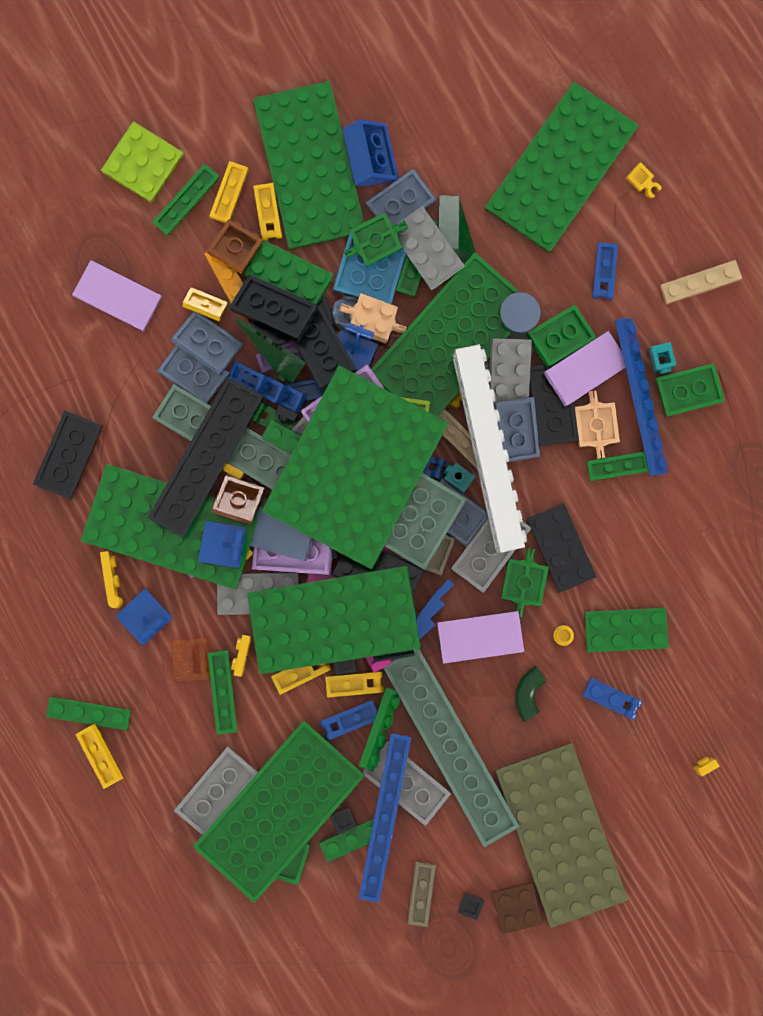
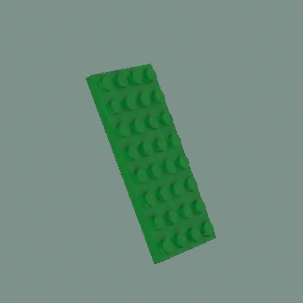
[253,81,364,251]
[485,82,639,253]
[371,252,520,417]
[80,464,258,590]
[247,566,421,674]
[193,721,365,903]

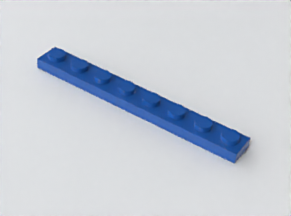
[615,318,668,476]
[359,733,411,903]

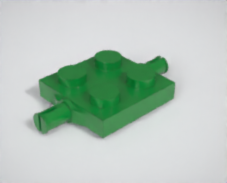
[344,212,408,267]
[501,548,549,617]

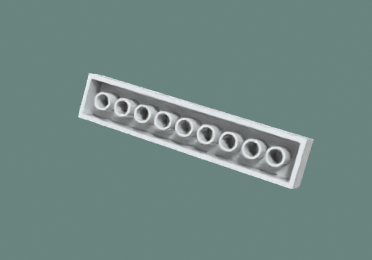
[452,344,527,553]

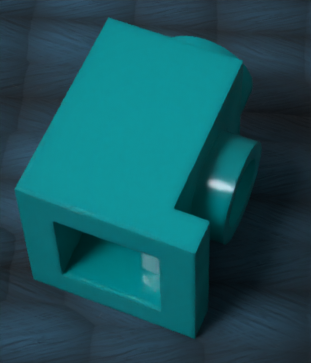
[647,342,676,375]
[443,463,476,494]

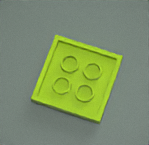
[101,121,184,203]

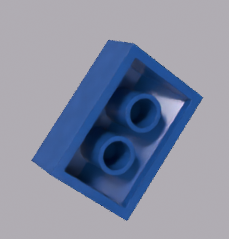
[343,119,399,187]

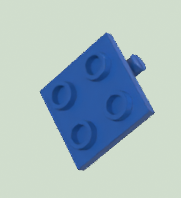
[338,322,378,371]
[198,521,246,568]
[115,588,173,646]

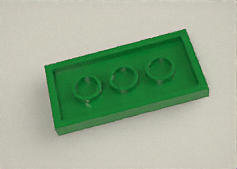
[245,240,334,305]
[584,608,669,653]

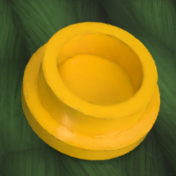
[553,625,574,646]

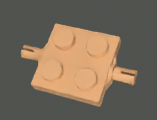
[340,293,406,344]
[574,391,620,459]

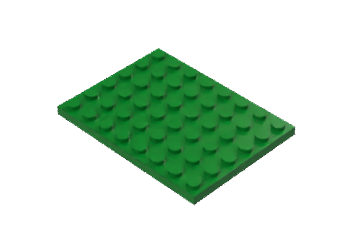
[262,365,448,569]

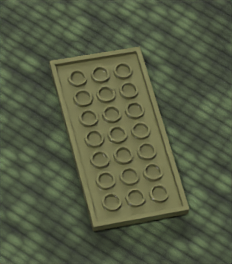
[495,743,628,928]

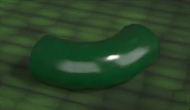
[515,665,546,722]

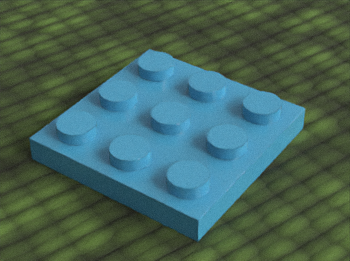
[333,233,406,304]

